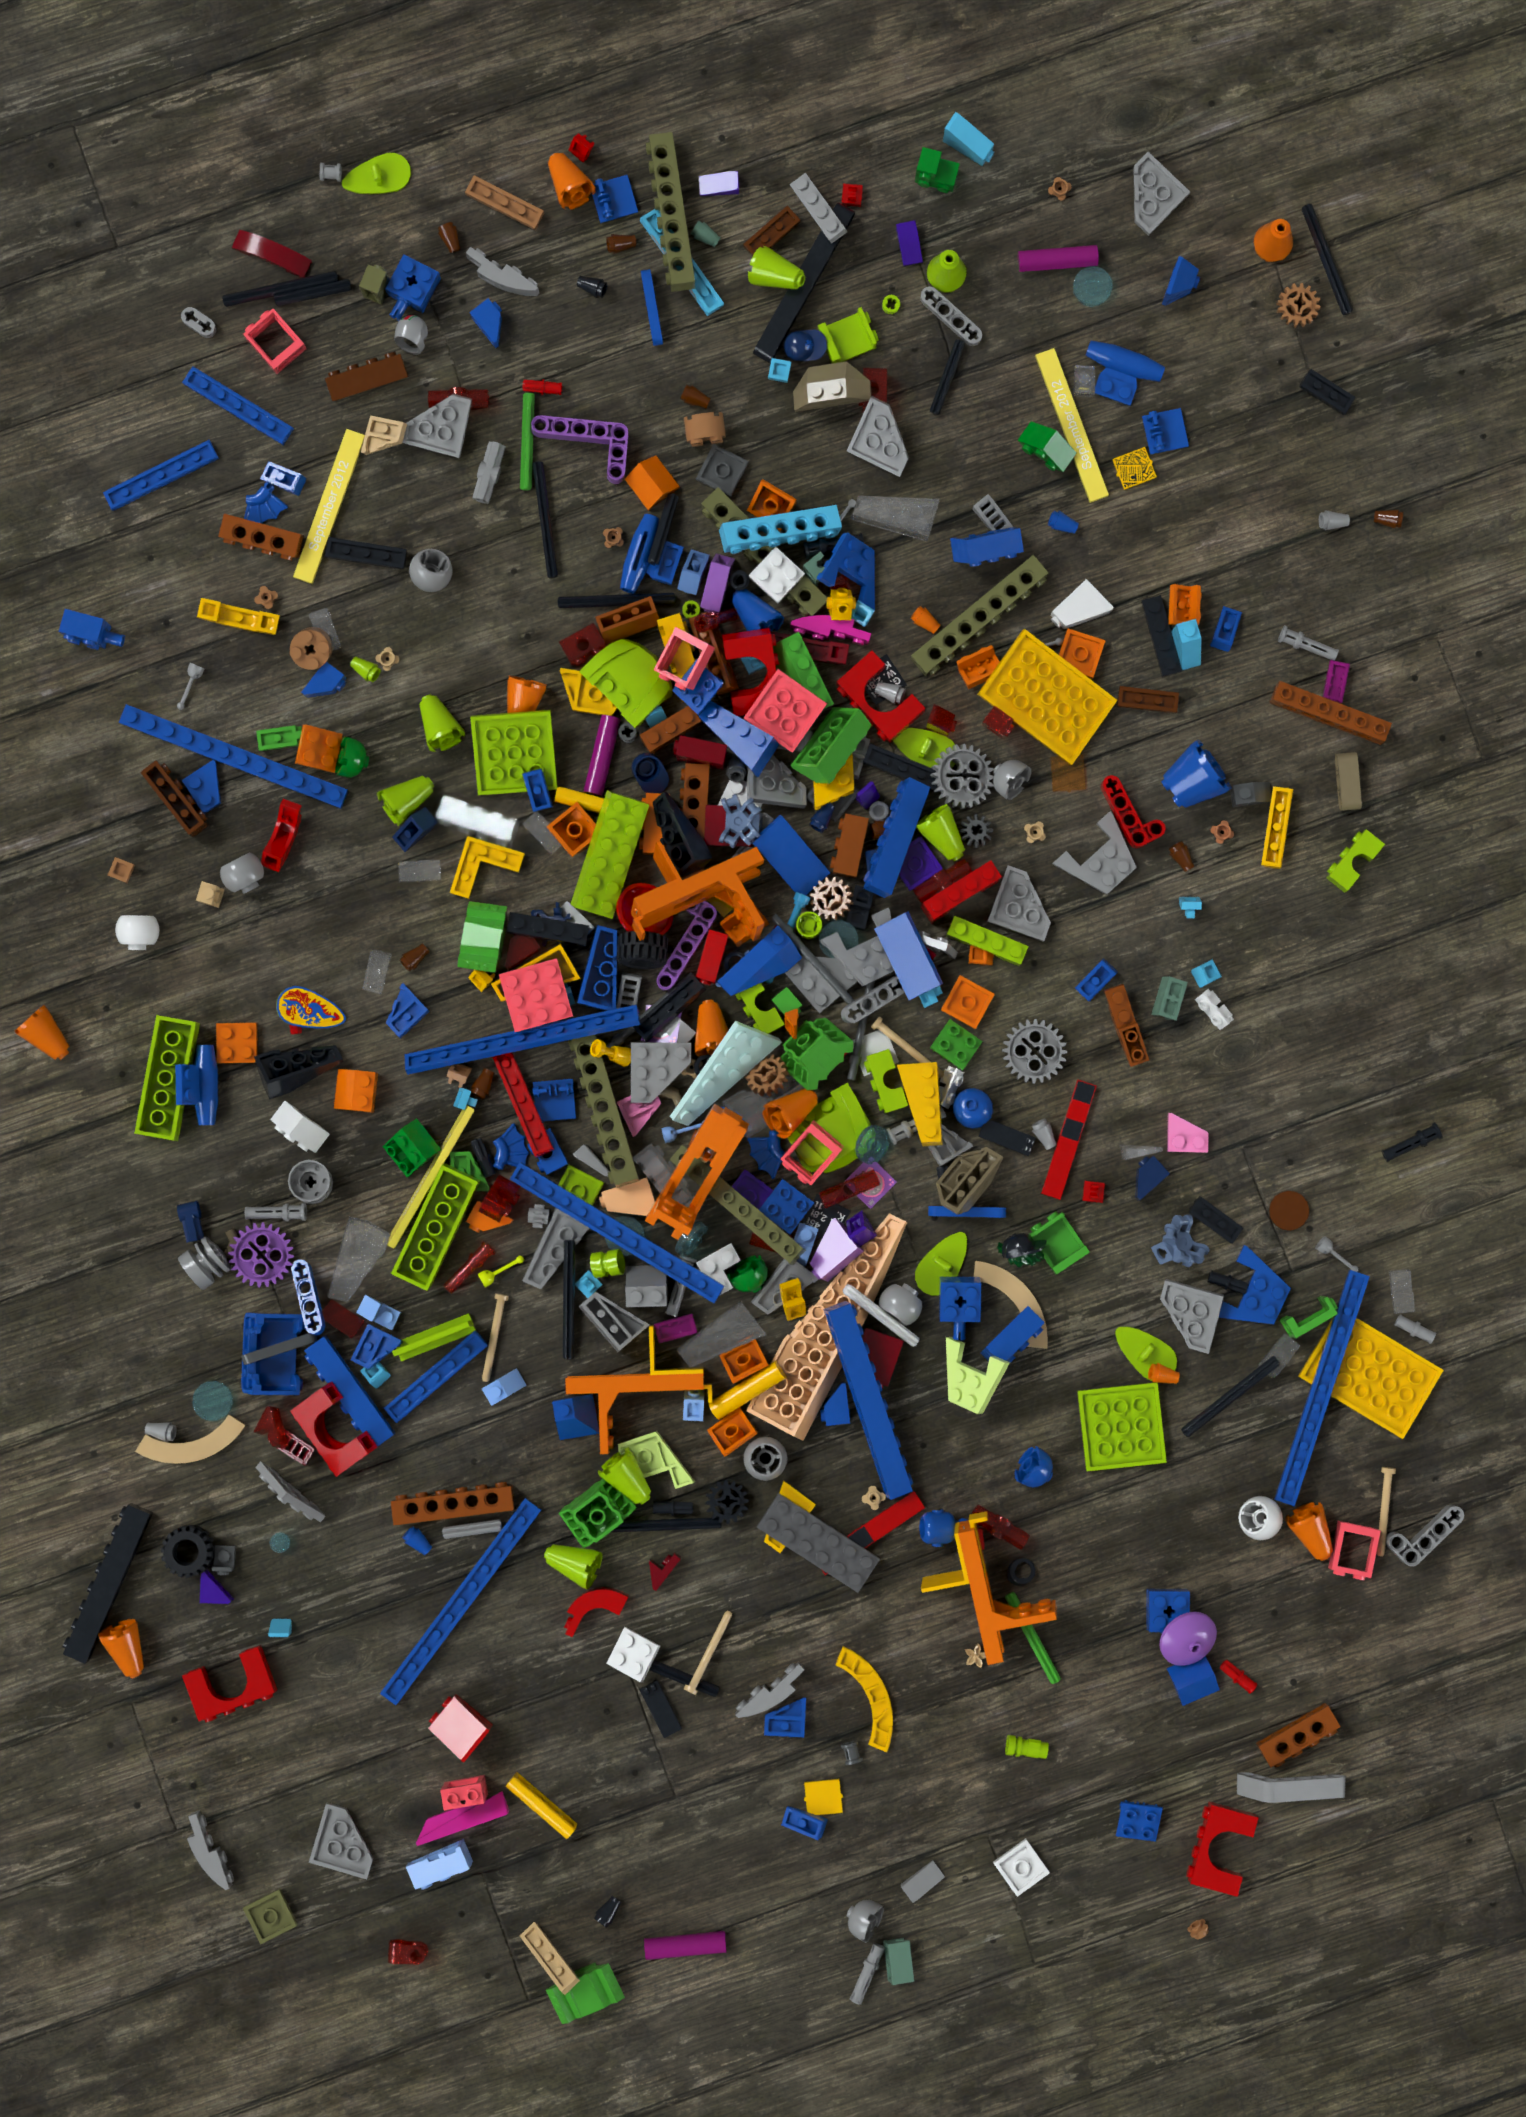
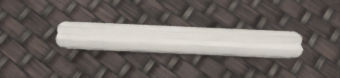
[843,1284,919,1347]

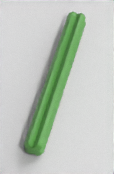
[520,393,535,491]
[1005,1592,1061,1684]

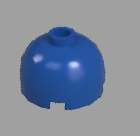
[953,1088,993,1129]
[1015,1446,1053,1488]

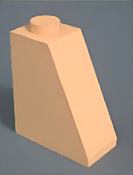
[599,1177,655,1216]

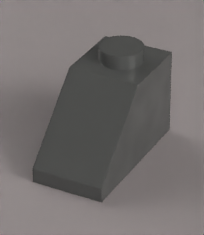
[1230,782,1272,808]

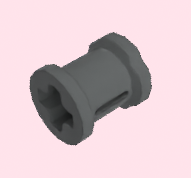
[619,723,637,743]
[841,1740,863,1765]

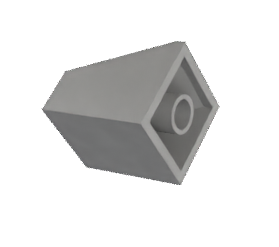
[625,1265,668,1307]

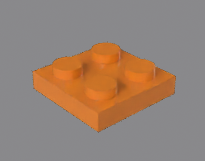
[1059,628,1105,679]
[295,724,343,773]
[941,975,995,1029]
[216,1023,258,1064]

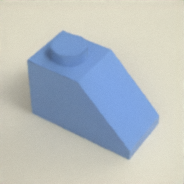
[677,549,710,595]

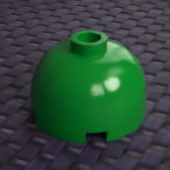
[335,736,369,777]
[727,1255,768,1293]

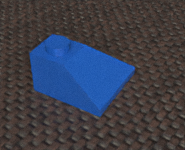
[1162,256,1200,306]
[552,1394,600,1440]

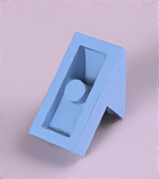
[794,1223,818,1267]
[356,1295,401,1330]
[482,1368,527,1406]

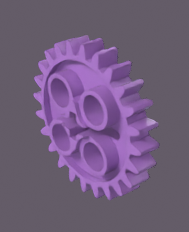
[228,1222,294,1288]

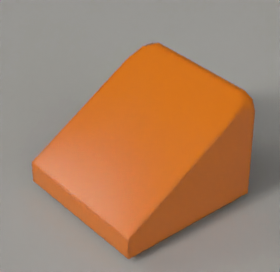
[968,945,994,966]
[785,1009,799,1039]

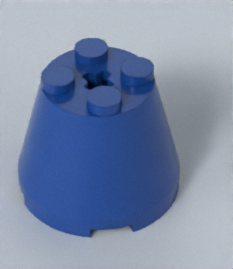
[1161,739,1232,808]

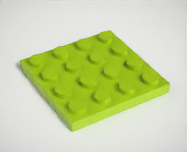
[470,710,558,795]
[1077,1382,1167,1471]

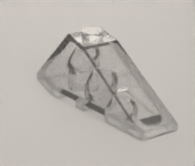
[722,1075,805,1139]
[328,1217,390,1302]

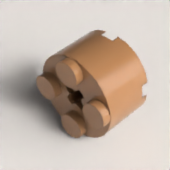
[684,412,726,447]
[290,627,333,670]

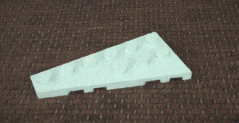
[670,1021,782,1126]

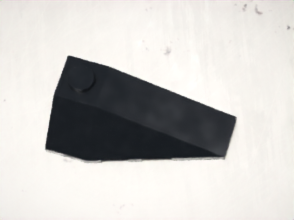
[652,791,713,878]
[254,1045,343,1100]

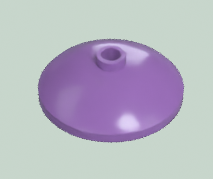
[1160,1612,1217,1666]

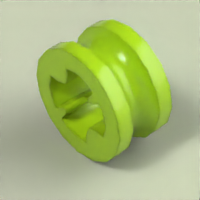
[882,295,900,314]
[682,601,700,619]

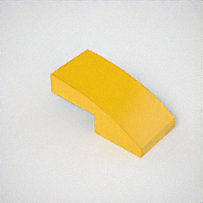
[779,1278,806,1321]

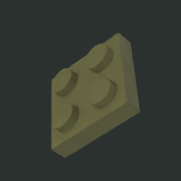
[243,1888,298,1945]

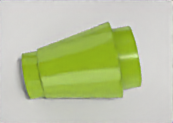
[350,657,381,682]

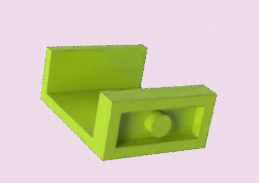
[817,307,879,364]

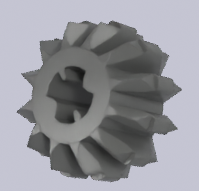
[959,814,993,848]

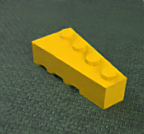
[657,613,698,702]
[491,944,581,1001]
[897,1062,943,1146]

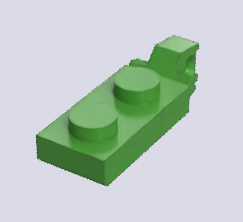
[256,725,302,751]

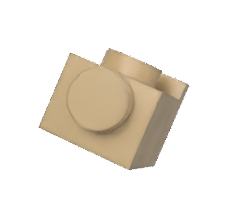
[196,881,225,908]

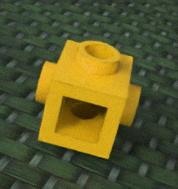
[826,588,856,620]

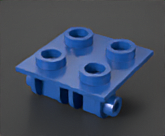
[592,175,638,223]
[1142,408,1189,455]
[672,659,723,715]
[533,1079,576,1121]
[759,1179,814,1235]
[1116,1800,1163,1842]

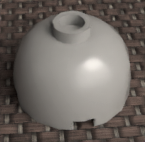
[993,760,1031,800]
[847,1900,884,1943]

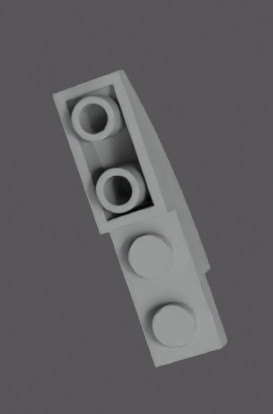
[466,247,539,296]
[735,1662,805,1718]
[187,1810,234,1890]

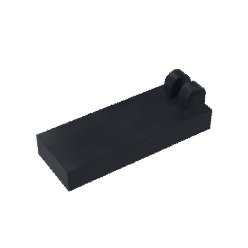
[1299,369,1355,415]
[978,1120,1036,1156]
[1188,1196,1243,1244]
[639,1679,682,1738]

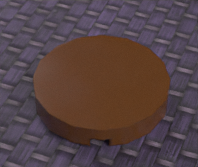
[1269,1191,1309,1231]

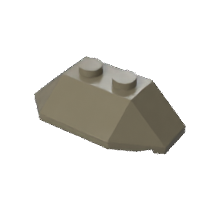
[793,361,871,412]
[936,1147,1003,1215]

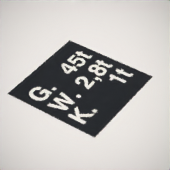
[865,654,907,705]
[802,1194,850,1238]

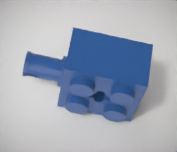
[385,254,441,321]
[58,609,125,650]
[939,1277,981,1340]
[1146,1589,1190,1633]

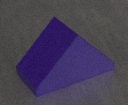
[846,1210,877,1246]
[200,1570,234,1604]

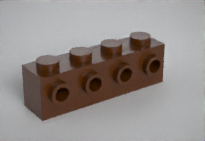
[325,351,409,401]
[140,760,209,838]

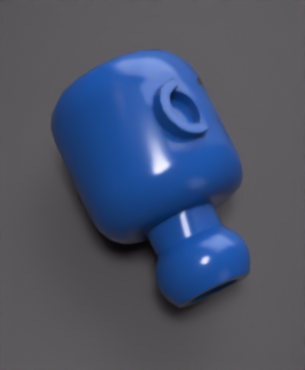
[919,1509,968,1547]

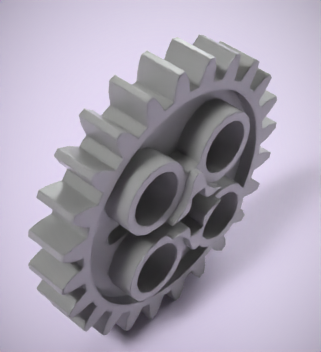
[930,744,994,809]
[1002,1019,1067,1084]

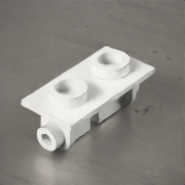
[1195,988,1234,1030]
[939,1066,964,1109]

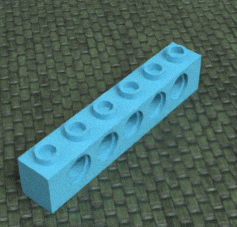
[719,505,842,554]

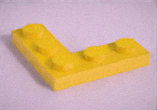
[450,836,525,899]

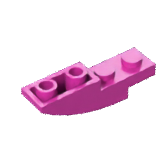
[790,615,871,646]

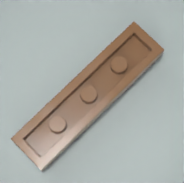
[465,175,544,230]

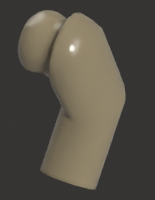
[658,1085,682,1107]
[224,1228,239,1259]

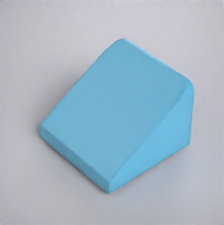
[851,600,875,627]
[645,706,667,728]
[1191,959,1222,988]
[360,1362,391,1388]
[268,1619,292,1637]

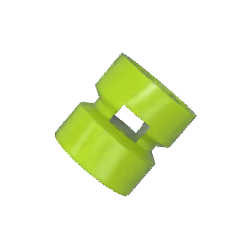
[796,912,822,939]
[590,1249,625,1278]

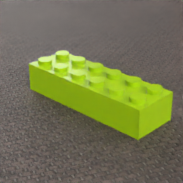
[571,790,649,919]
[134,1015,200,1141]
[391,1163,481,1291]

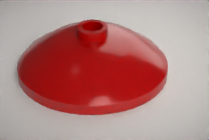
[616,883,673,935]

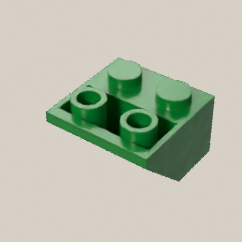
[382,1118,441,1178]

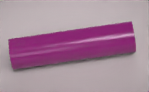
[1017,245,1098,272]
[583,715,621,797]
[644,1931,727,1960]

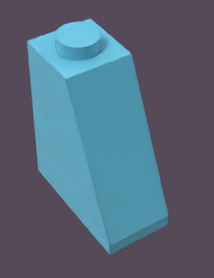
[943,112,995,166]
[1171,619,1201,670]

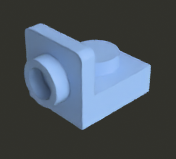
[683,1390,704,1421]

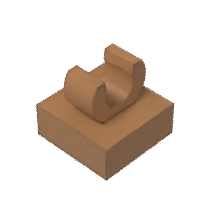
[108,857,135,884]
[446,1064,472,1088]

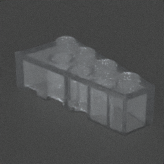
[852,496,940,542]
[436,795,520,847]
[633,1143,696,1207]
[677,1300,766,1368]

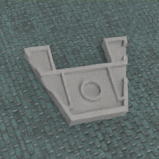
[1052,811,1137,895]
[820,907,894,986]

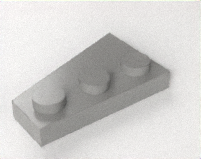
[919,931,958,959]
[751,1259,819,1315]

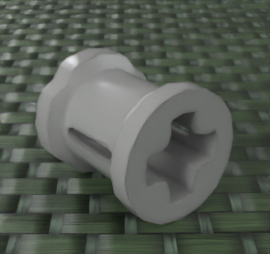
[320,163,342,182]

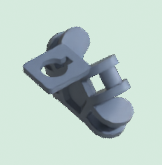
[719,794,763,848]
[1151,1215,1210,1267]

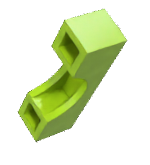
[946,916,1029,966]

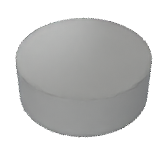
[869,801,889,821]

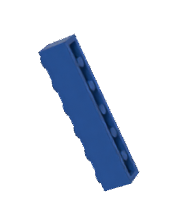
[863,777,930,898]
[304,1336,396,1446]

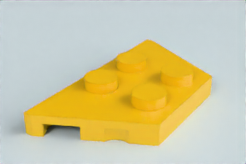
[560,668,618,716]
[813,753,854,810]

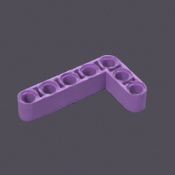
[531,415,628,484]
[657,901,717,991]

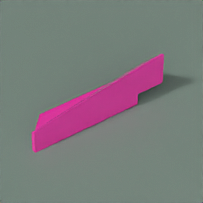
[416,1791,509,1846]

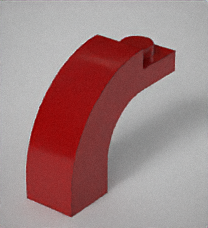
[261,798,302,872]
[564,1587,629,1637]

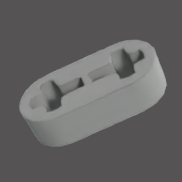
[181,307,216,338]

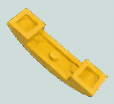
[197,598,280,635]

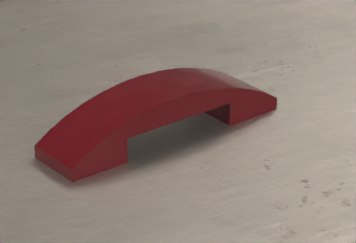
[232,230,312,278]
[772,632,850,665]

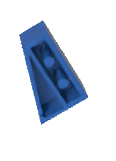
[950,527,1024,567]
[981,1306,1045,1363]

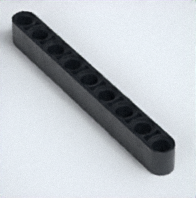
[753,202,855,363]

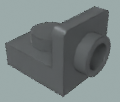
[212,1545,236,1575]

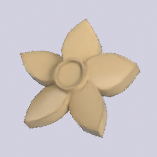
[965,1643,986,1668]

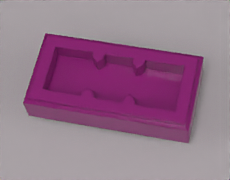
[1322,660,1350,704]
[654,1314,698,1343]

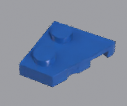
[182,759,221,814]
[386,983,430,1039]
[764,1698,806,1738]

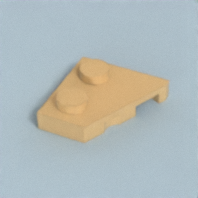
[361,415,407,455]

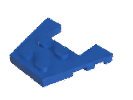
[817,533,875,610]
[1219,1245,1291,1324]

